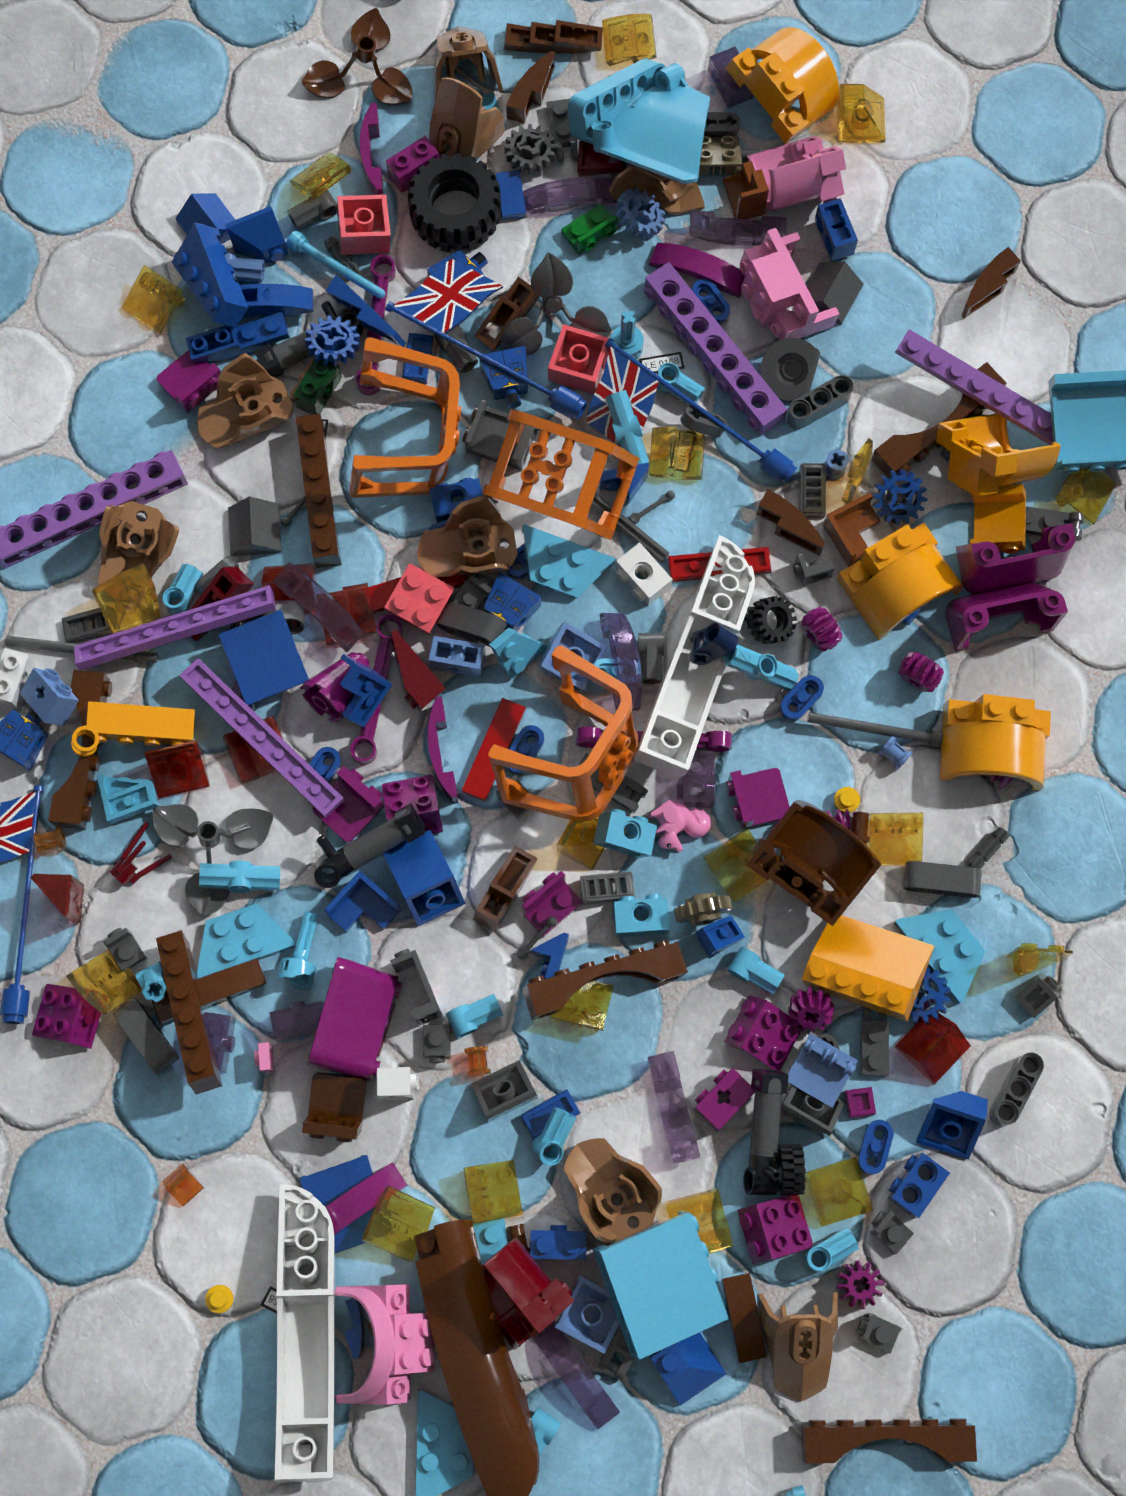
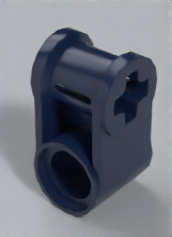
[689,622,738,665]

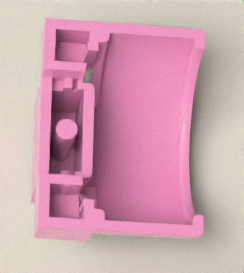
[747,136,846,211]

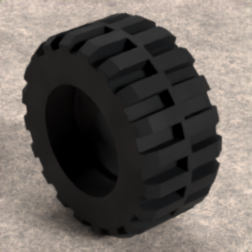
[407,153,501,252]

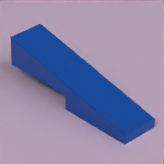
[325,274,406,347]

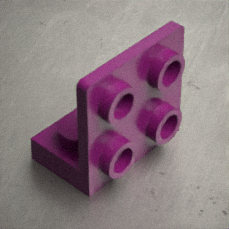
[382,774,443,834]
[521,871,583,938]
[32,984,106,1049]

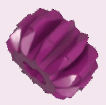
[801,606,842,652]
[898,652,944,692]
[788,986,834,1033]
[836,1260,884,1309]

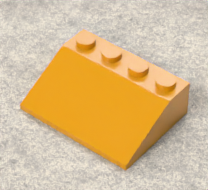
[802,915,935,1022]

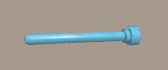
[286,231,385,299]

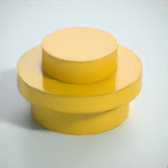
[834,787,860,813]
[205,1285,234,1313]

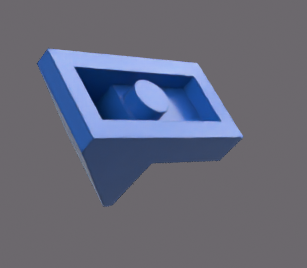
[599,463,649,503]
[695,915,745,958]
[531,932,569,979]

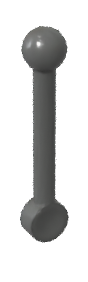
[630,491,675,524]
[281,496,306,526]
[517,916,557,960]

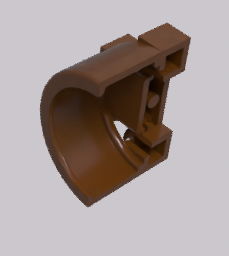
[745,800,881,926]

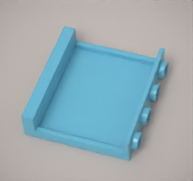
[1048,370,1126,473]
[592,1210,729,1360]

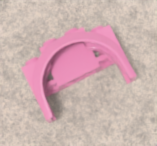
[740,228,839,340]
[335,1284,435,1405]

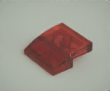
[317,583,377,646]
[223,716,283,784]

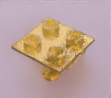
[121,265,185,333]
[1056,468,1117,524]
[868,813,924,865]
[1007,943,1073,976]
[550,981,614,1032]
[463,1160,523,1223]

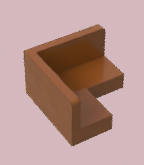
[723,161,769,222]
[823,493,880,567]

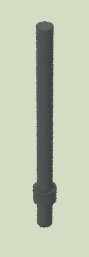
[5,636,159,663]
[807,712,943,747]

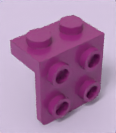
[156,350,221,413]
[312,766,384,843]
[726,768,790,829]
[724,995,801,1070]
[737,1195,813,1264]

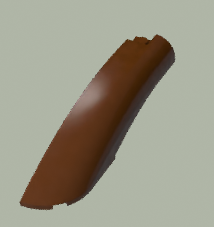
[414,1220,540,1496]

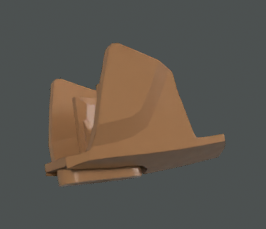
[434,26,504,99]
[429,77,505,158]
[609,164,705,215]
[197,353,294,449]
[417,495,517,577]
[98,501,179,601]
[563,1138,662,1243]
[757,1292,838,1402]

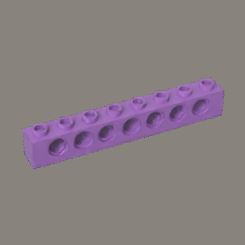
[644,262,788,436]
[0,450,188,569]

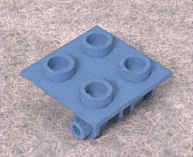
[788,1033,858,1108]

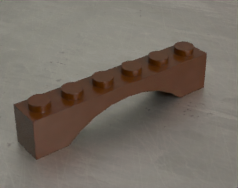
[871,362,1007,478]
[296,414,342,568]
[48,670,112,829]
[156,930,222,1095]
[522,940,688,1020]
[801,1418,977,1463]

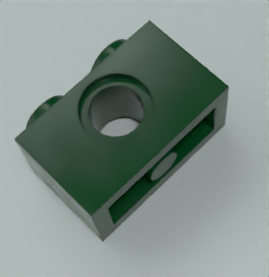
[293,359,342,415]

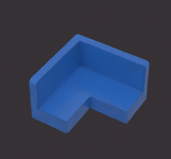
[340,654,393,727]
[324,871,402,932]

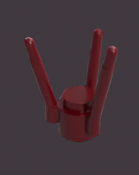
[110,822,172,886]

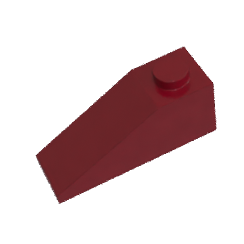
[190,566,254,641]
[390,629,446,711]

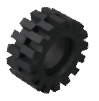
[747,596,797,644]
[777,1144,806,1195]

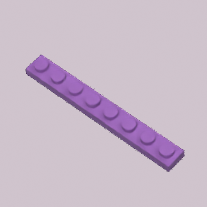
[895,329,1053,445]
[74,585,276,670]
[179,658,344,819]

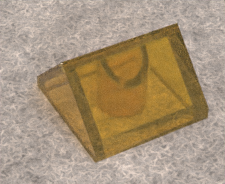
[557,816,605,870]

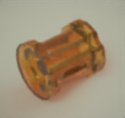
[34,826,67,856]
[464,1046,491,1077]

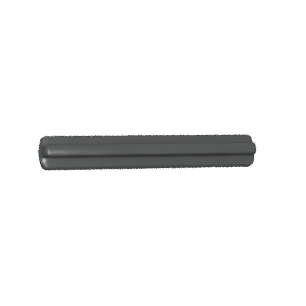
[591,493,669,563]

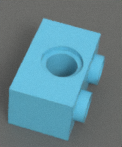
[593,809,657,858]
[613,894,670,937]

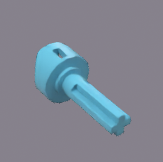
[611,311,644,360]
[277,912,319,990]

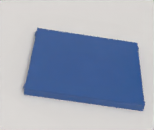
[218,609,309,706]
[299,1155,392,1254]

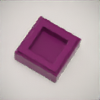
[844,1087,876,1118]

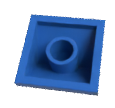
[175,193,235,244]

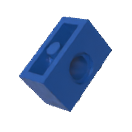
[429,478,483,523]

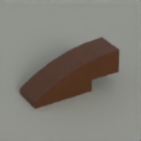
[506,51,555,124]
[962,246,1021,319]
[474,277,540,351]
[756,489,825,556]
[473,846,538,932]
[721,1273,766,1363]

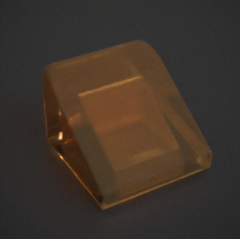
[163,1164,204,1206]

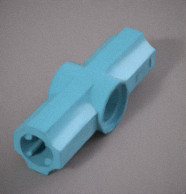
[606,390,649,465]
[723,644,799,691]
[199,860,281,893]

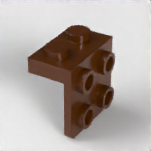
[302,1072,367,1142]

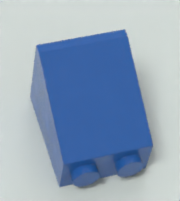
[383,830,465,927]

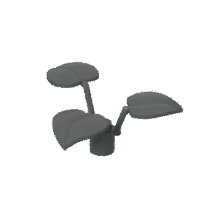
[500,252,612,356]
[152,804,273,916]

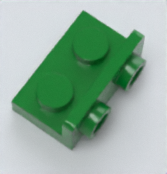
[561,203,618,255]

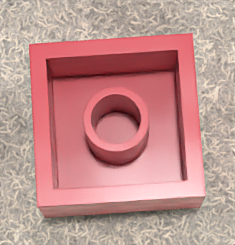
[337,195,391,255]
[548,324,610,394]
[384,563,455,635]

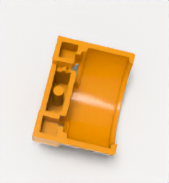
[725,27,839,144]
[936,413,1061,498]
[837,523,963,640]
[940,694,1051,791]

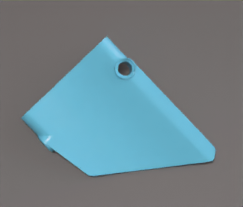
[568,58,710,184]

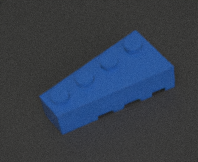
[172,222,248,327]

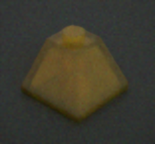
[836,84,886,143]
[91,564,161,634]
[805,1157,873,1227]

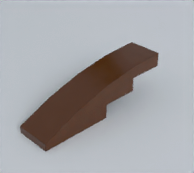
[504,20,603,54]
[151,958,267,1024]

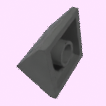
[807,261,864,325]
[228,496,281,556]
[471,1060,537,1122]
[781,1085,845,1138]

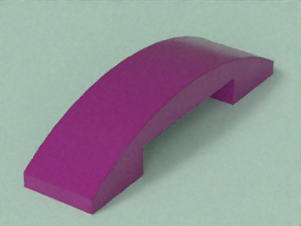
[360,103,384,195]
[648,243,746,298]
[428,696,458,803]
[325,1162,408,1236]

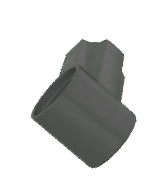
[287,186,337,230]
[434,325,478,373]
[638,633,664,685]

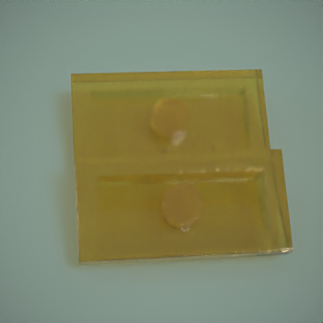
[602,14,657,66]
[289,153,352,199]
[649,427,705,480]
[841,438,873,504]
[703,829,769,902]
[66,950,142,1015]
[362,1186,435,1262]
[665,1188,733,1253]

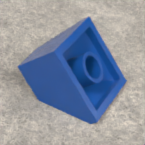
[225,206,288,263]
[916,1091,988,1160]
[649,1332,726,1406]

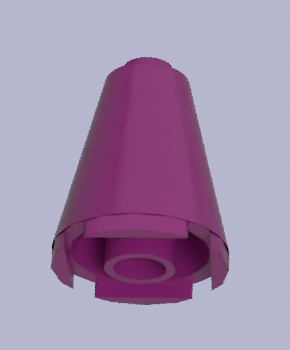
[300,652,370,722]

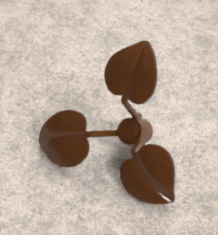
[302,8,413,105]

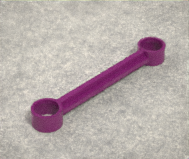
[355,255,396,396]
[350,614,403,765]
[576,727,732,752]

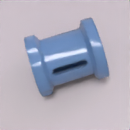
[825,449,849,480]
[878,736,913,770]

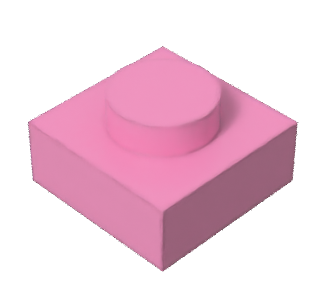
[254,1042,274,1073]

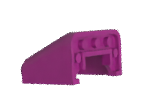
[956,523,1075,594]
[945,583,1068,651]
[306,957,402,1082]

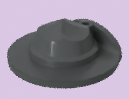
[761,338,820,401]

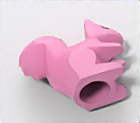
[647,799,711,852]

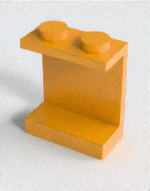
[970,484,1026,554]

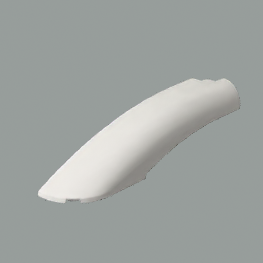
[634,535,755,779]
[275,1184,335,1483]

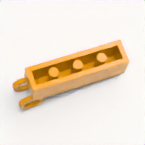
[71,701,195,757]

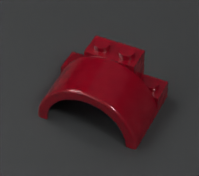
[482,1238,575,1350]

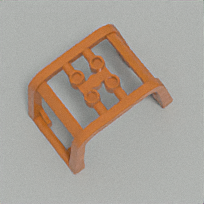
[349,337,461,498]
[482,409,640,540]
[488,645,639,822]

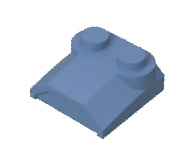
[539,622,608,692]
[555,1276,619,1354]

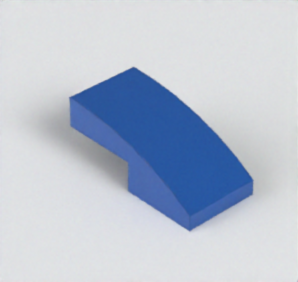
[344,1298,364,1360]

